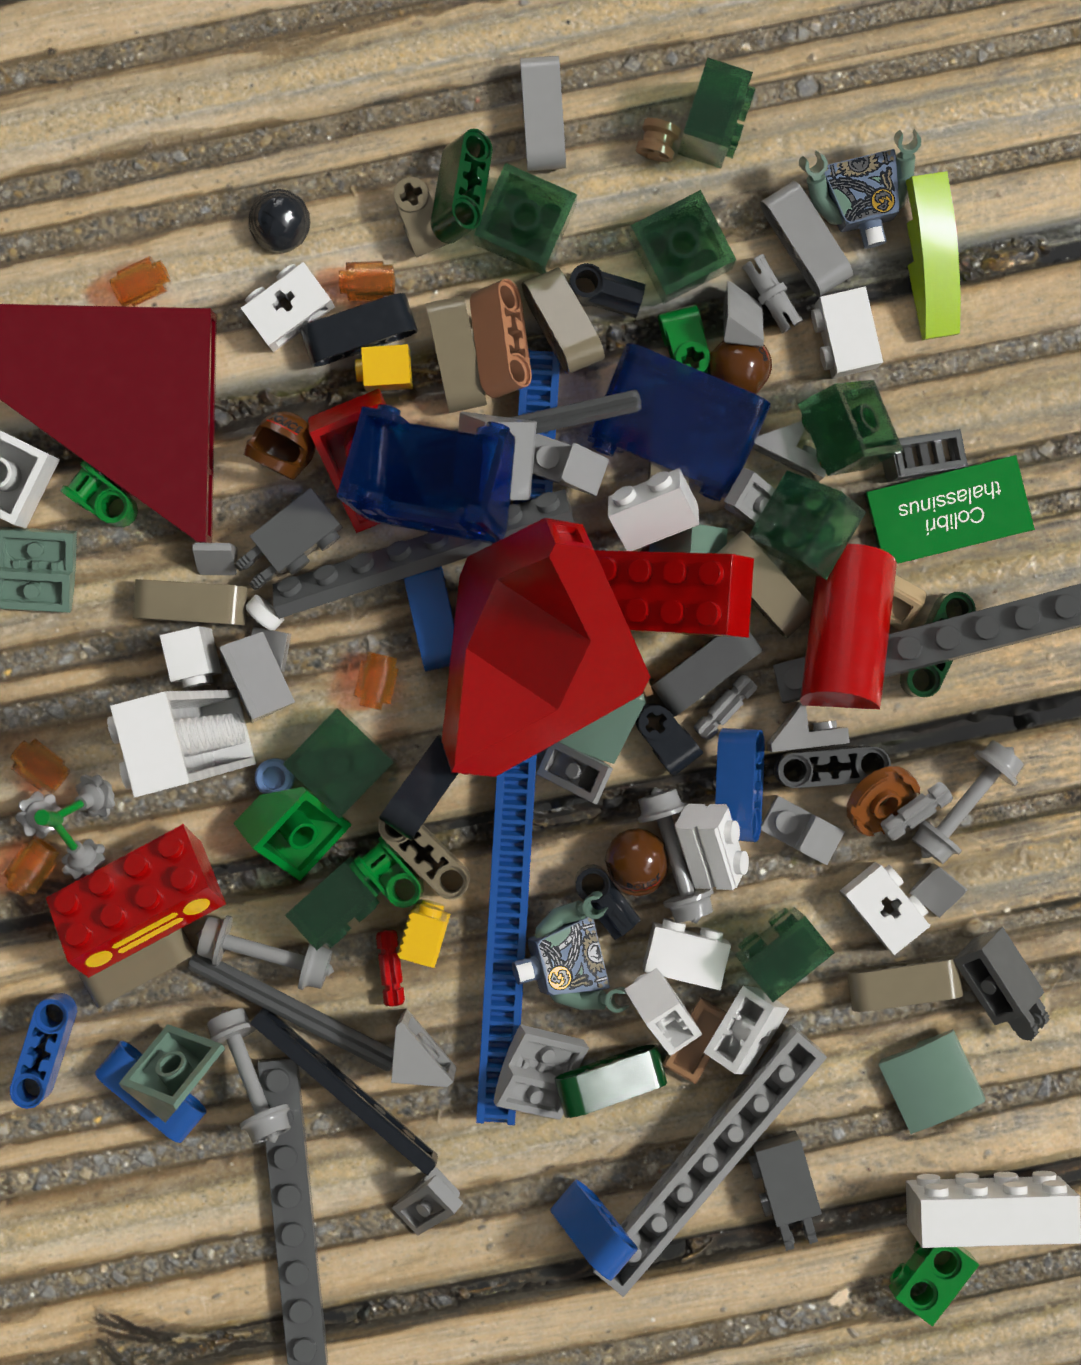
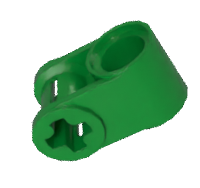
[658,304,710,384]
[60,460,138,527]
[354,836,424,908]

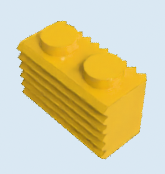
[397,899,451,968]

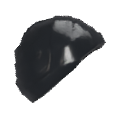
[249,189,311,253]

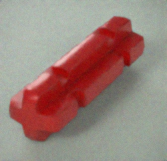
[376,930,405,1007]

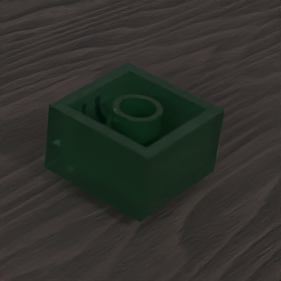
[678,58,756,168]
[474,163,577,274]
[629,190,736,304]
[798,380,903,476]
[748,470,866,580]
[283,707,397,818]
[285,855,381,951]
[735,907,835,1002]

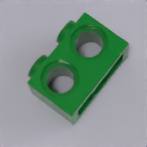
[888,1241,980,1327]

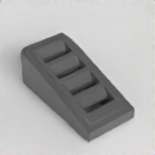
[880,429,968,482]

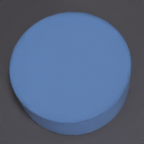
[255,758,295,794]

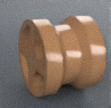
[635,118,681,163]

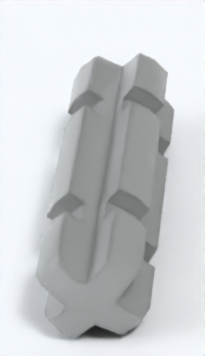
[694,675,757,740]
[881,782,953,841]

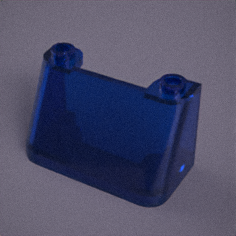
[587,343,771,502]
[336,404,516,544]

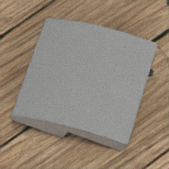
[494,1024,589,1120]

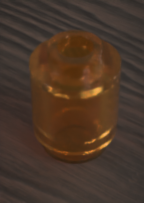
[109,256,171,307]
[339,261,395,301]
[353,651,399,710]
[10,739,71,794]
[3,837,59,897]

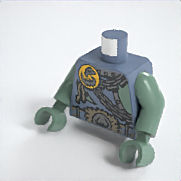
[799,129,921,249]
[512,891,629,1013]

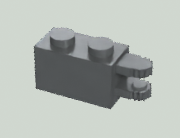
[235,488,343,590]
[953,927,1050,1041]
[748,1131,822,1251]

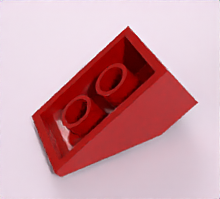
[308,388,427,534]

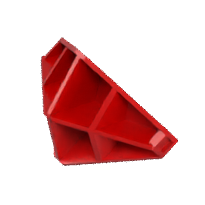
[442,518,651,777]

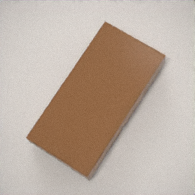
[662,996,727,1084]

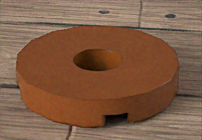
[847,766,920,836]

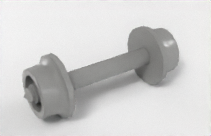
[912,740,1024,864]
[638,787,714,924]
[196,915,334,990]
[207,1008,291,1144]

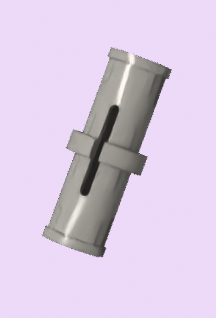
[742,254,803,333]

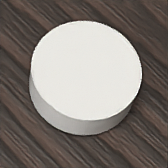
[246,595,284,631]

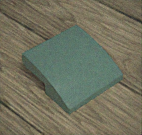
[0,527,77,613]
[559,694,646,764]
[878,1029,986,1134]

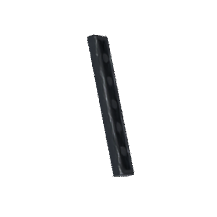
[250,1008,438,1176]

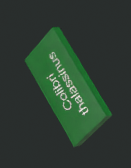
[864,455,1035,564]

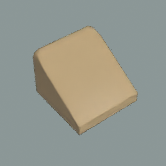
[890,575,926,631]

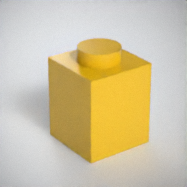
[355,344,413,392]

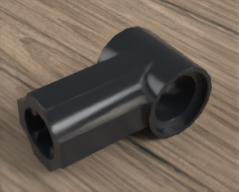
[568,263,646,318]
[575,864,641,940]

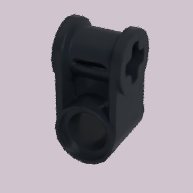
[636,703,704,777]

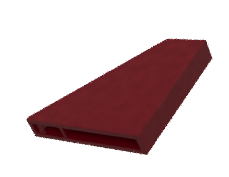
[0,304,217,543]

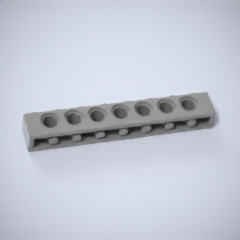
[593,1024,827,1297]

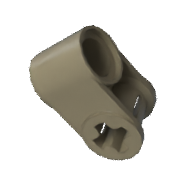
[394,177,448,258]

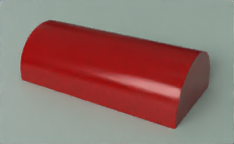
[800,544,897,710]

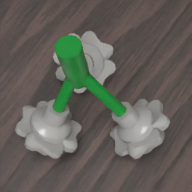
[15,774,115,880]

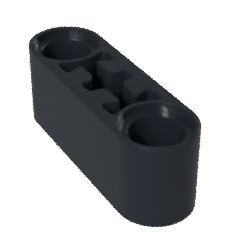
[299,293,418,367]
[379,734,458,841]

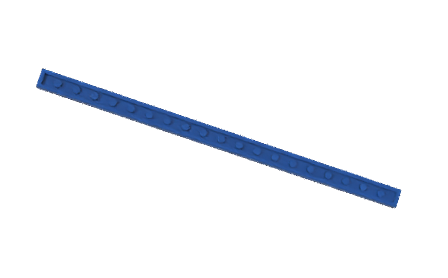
[476,349,560,1125]

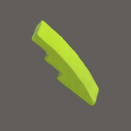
[906,171,961,341]

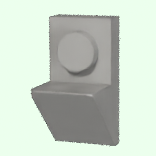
[750,419,831,482]
[532,434,609,496]
[724,468,794,538]
[767,701,850,752]
[536,742,613,804]
[761,795,845,865]
[392,1167,463,1236]

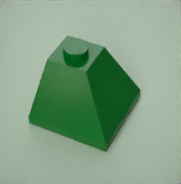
[233,787,352,881]

